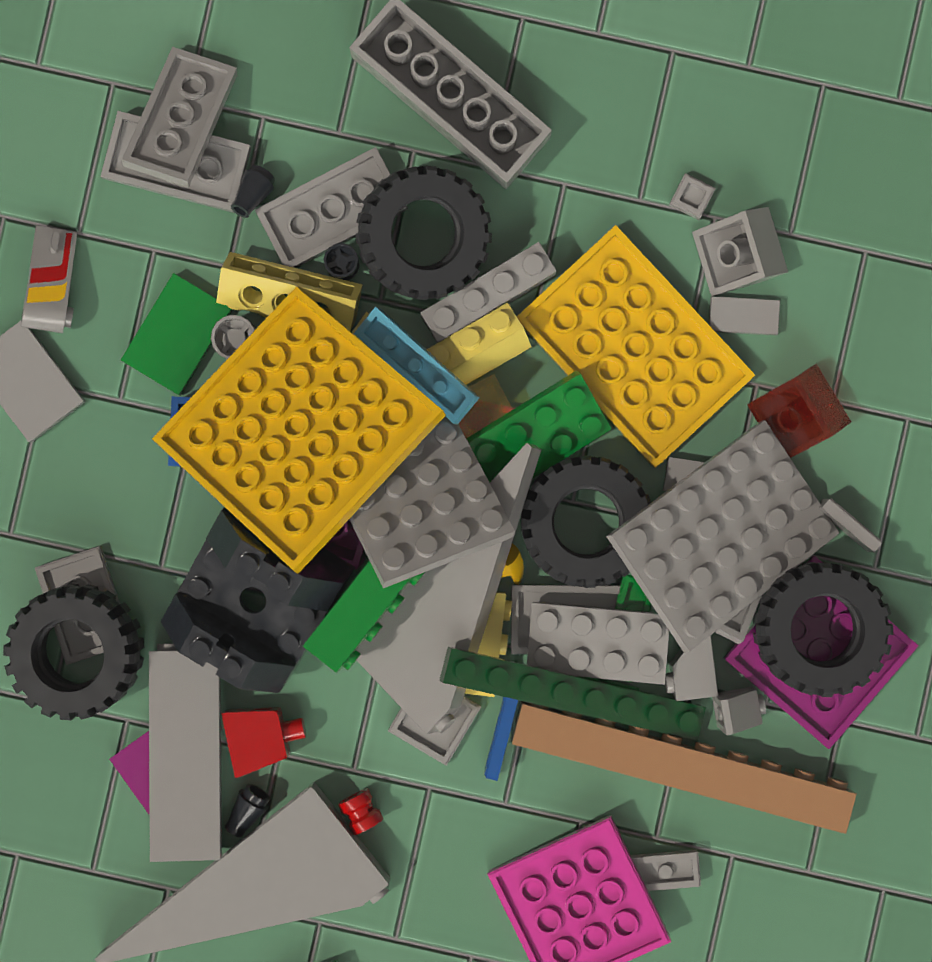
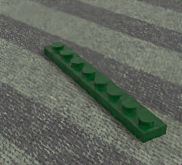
[439,646,706,741]

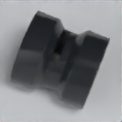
[324,243,360,281]

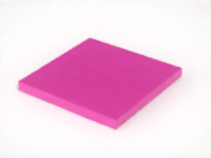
[487,815,671,962]

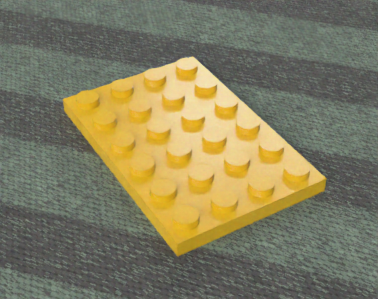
[517,225,755,468]

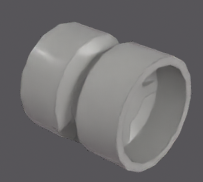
[211,315,256,359]

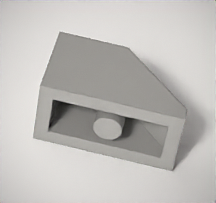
[665,636,718,701]
[712,687,766,735]

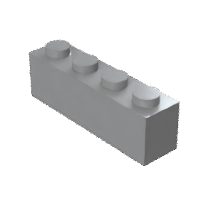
[420,242,557,343]

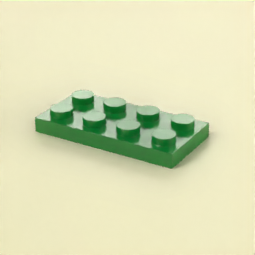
[466,370,612,483]

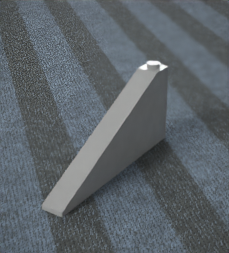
[357,443,541,734]
[94,782,390,962]

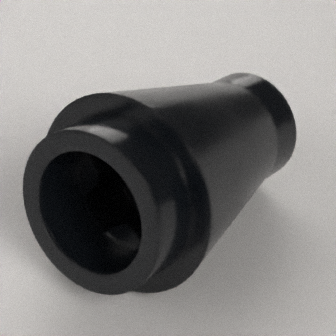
[231,165,275,218]
[225,784,270,837]

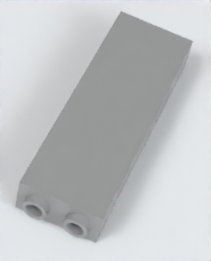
[149,644,222,862]

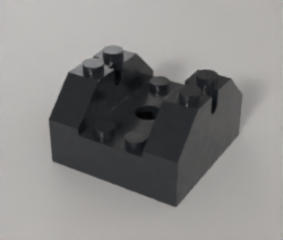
[160,507,355,693]

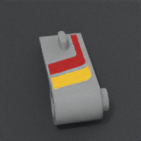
[21,225,77,333]

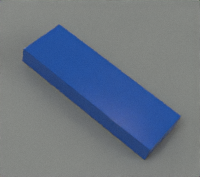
[484,697,518,781]

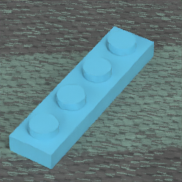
[354,307,480,424]

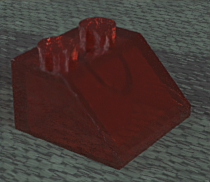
[747,364,851,458]

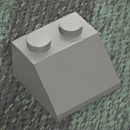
[692,207,788,297]

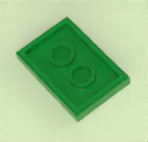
[121,273,233,396]

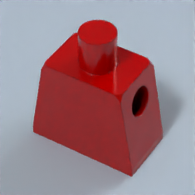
[221,707,306,778]

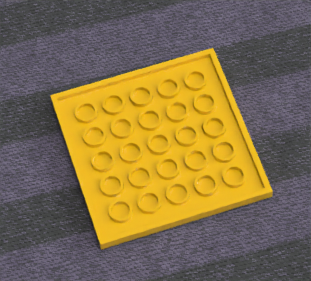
[152,287,446,574]

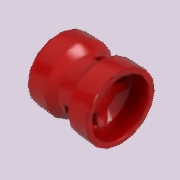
[338,788,384,835]

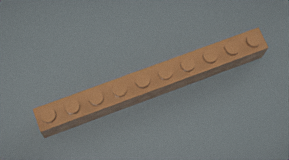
[511,701,857,834]

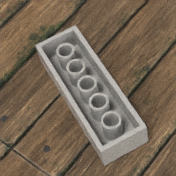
[349,0,552,189]

